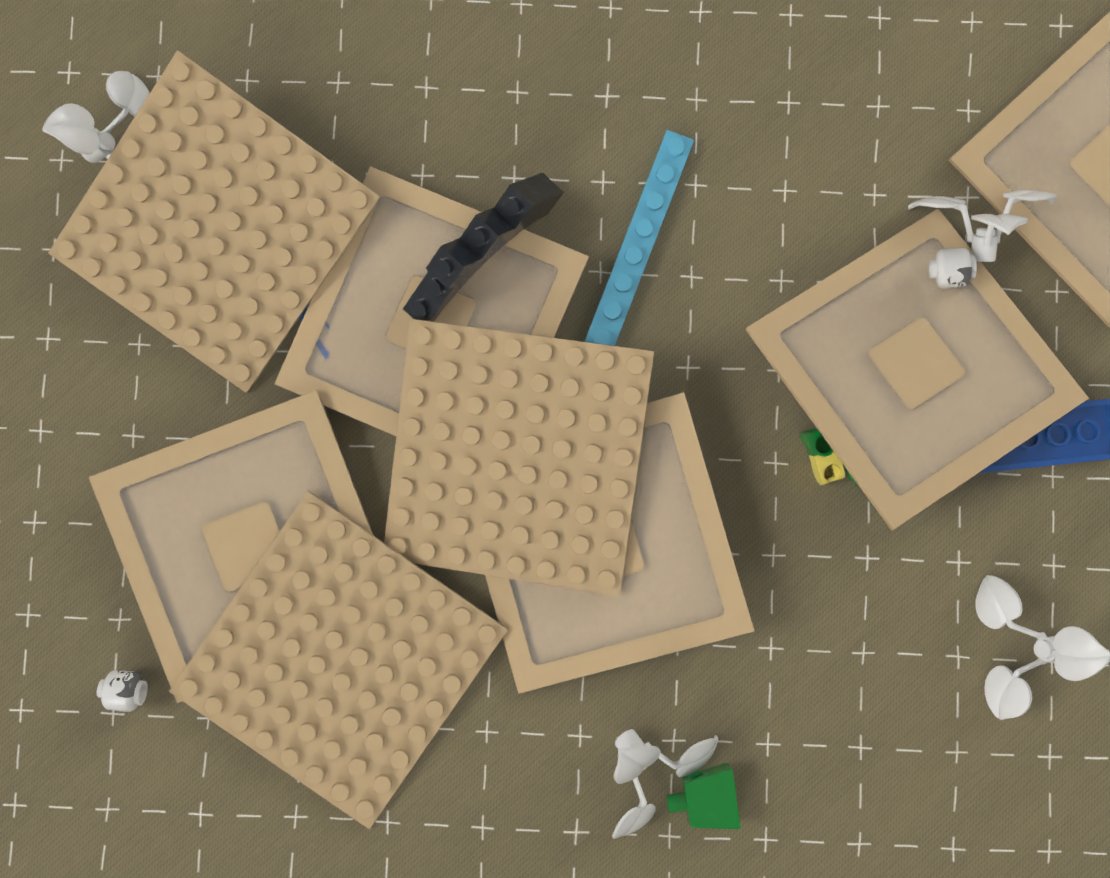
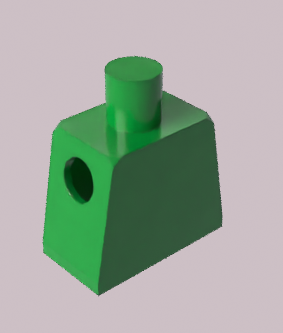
[666,763,741,829]

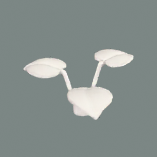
[42,71,150,163]
[908,190,1058,262]
[975,575,1110,720]
[612,729,718,839]

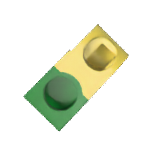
[799,428,845,485]

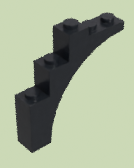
[403,173,564,322]

